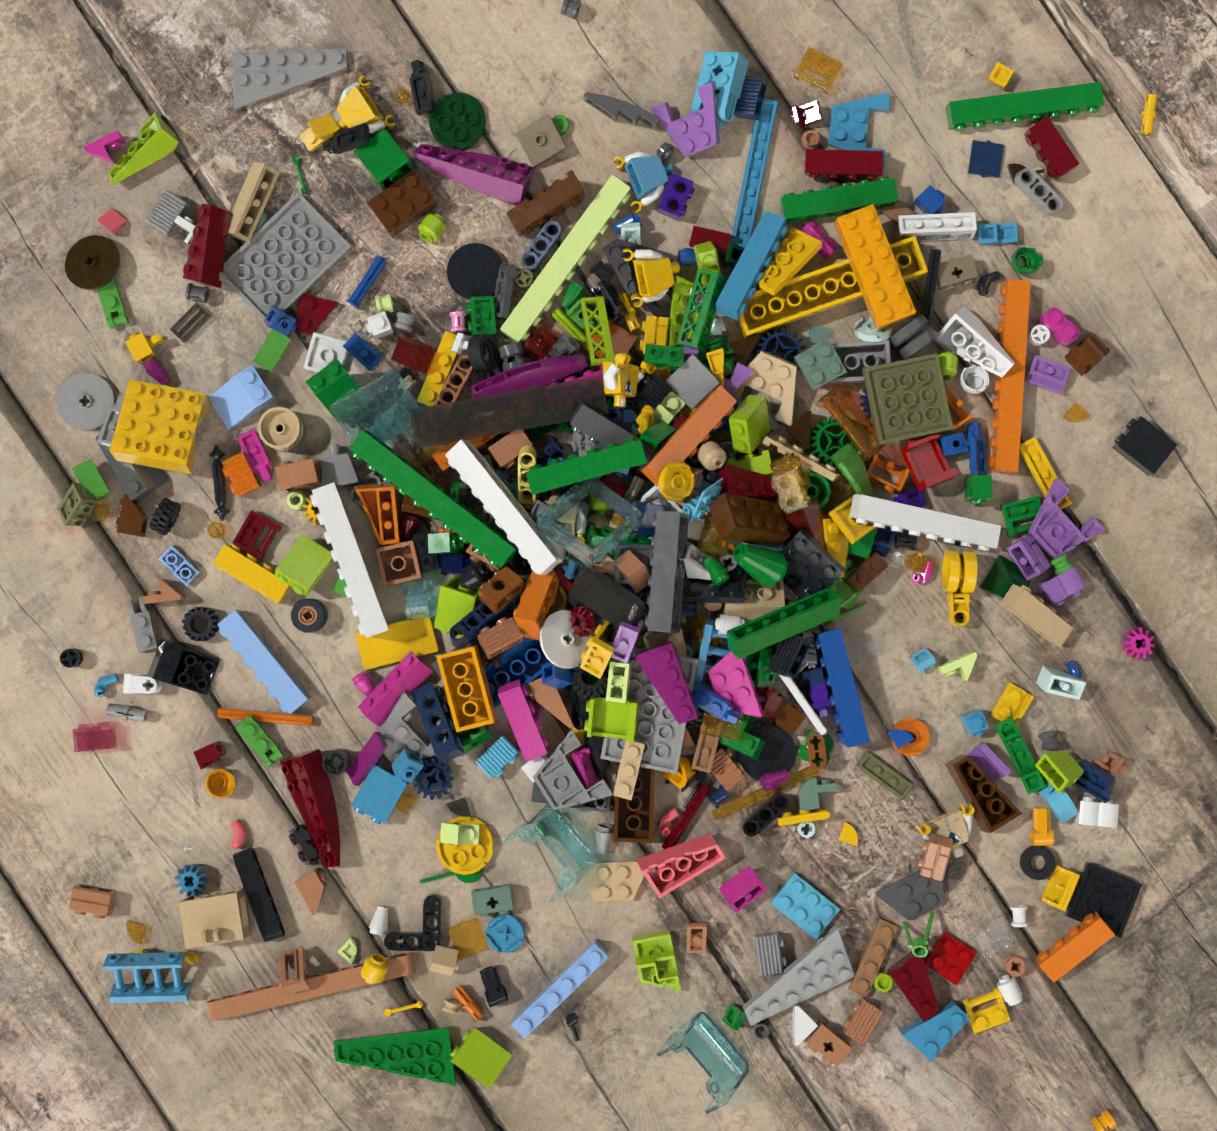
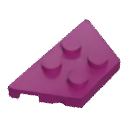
[708,651,764,717]

